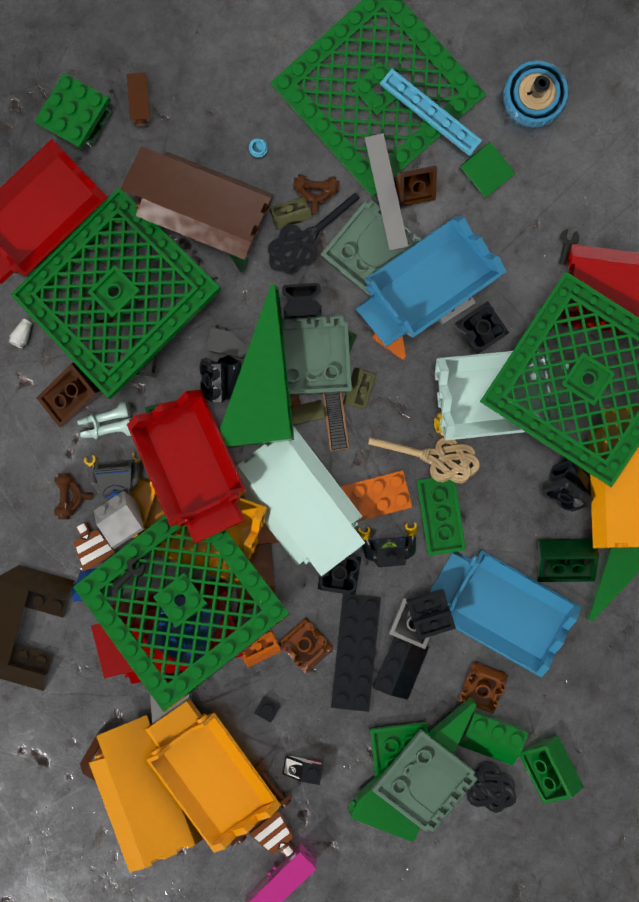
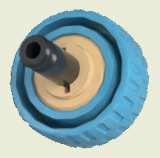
[503,60,569,128]

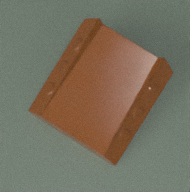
[279,618,333,673]
[458,661,508,714]

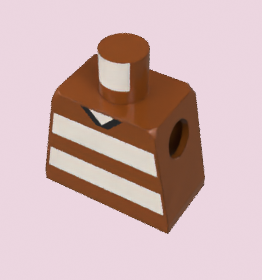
[74,522,118,571]
[249,808,295,857]

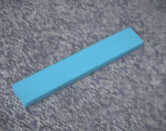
[380,68,482,156]

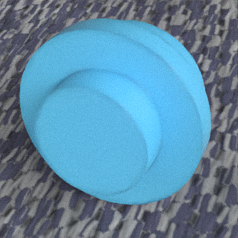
[249,138,268,158]

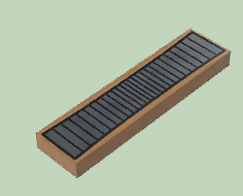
[322,392,349,451]

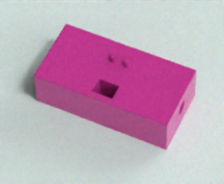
[245,843,316,902]

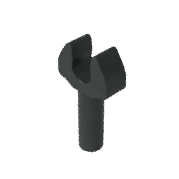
[559,229,579,266]
[113,558,146,590]

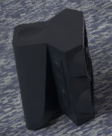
[282,283,322,319]
[455,301,509,354]
[199,356,241,402]
[543,461,594,512]
[317,554,361,595]

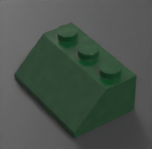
[537,539,599,582]

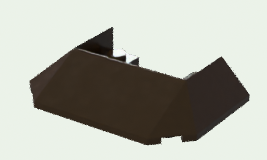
[0,565,75,691]

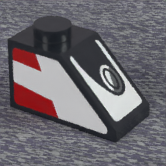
[282,755,323,785]

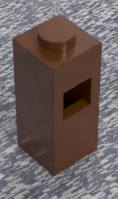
[127,72,151,126]

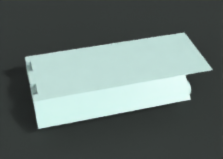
[435,348,572,441]
[236,426,365,576]

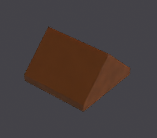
[393,166,437,207]

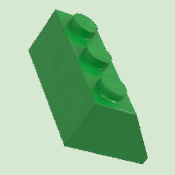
[459,710,529,766]
[519,736,584,804]

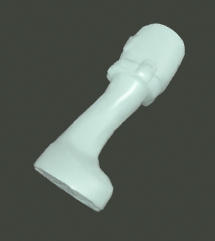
[77,400,131,439]

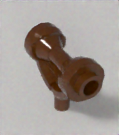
[293,174,340,213]
[54,473,92,519]

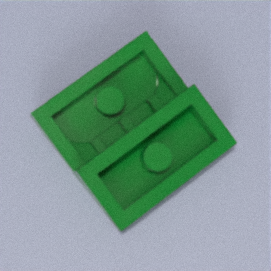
[460,142,515,198]

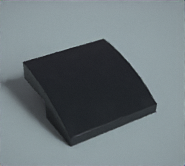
[406,589,456,640]

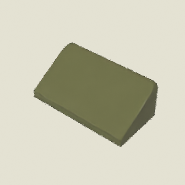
[269,197,312,230]
[343,367,377,410]
[291,400,326,426]

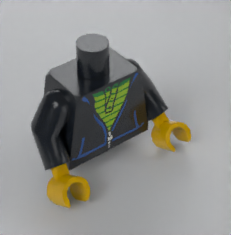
[359,523,418,567]

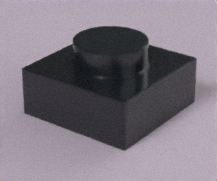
[254,696,281,723]

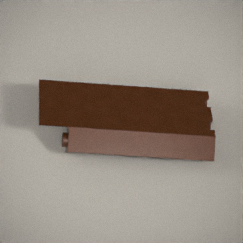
[120,146,274,260]

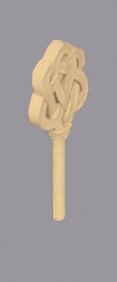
[368,437,480,484]

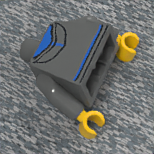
[84,451,142,498]

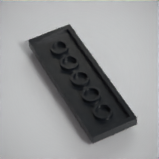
[331,594,381,712]

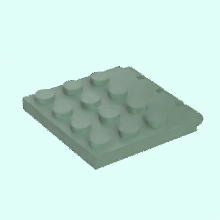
[321,198,421,297]
[282,315,352,395]
[371,729,478,833]

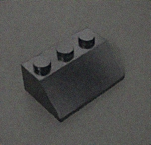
[372,635,429,700]

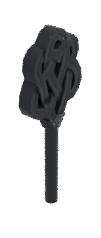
[268,192,360,275]
[467,762,516,813]

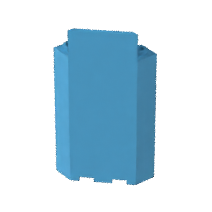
[355,215,507,347]
[429,550,582,678]

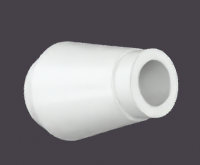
[9,319,33,349]

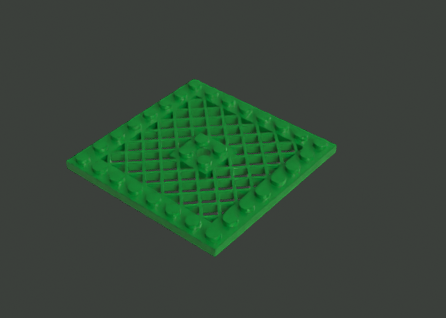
[270,0,486,197]
[10,187,222,400]
[480,271,639,487]
[73,515,290,712]

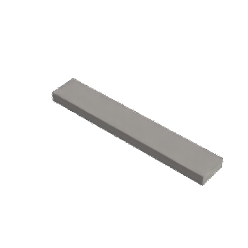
[365,133,408,251]

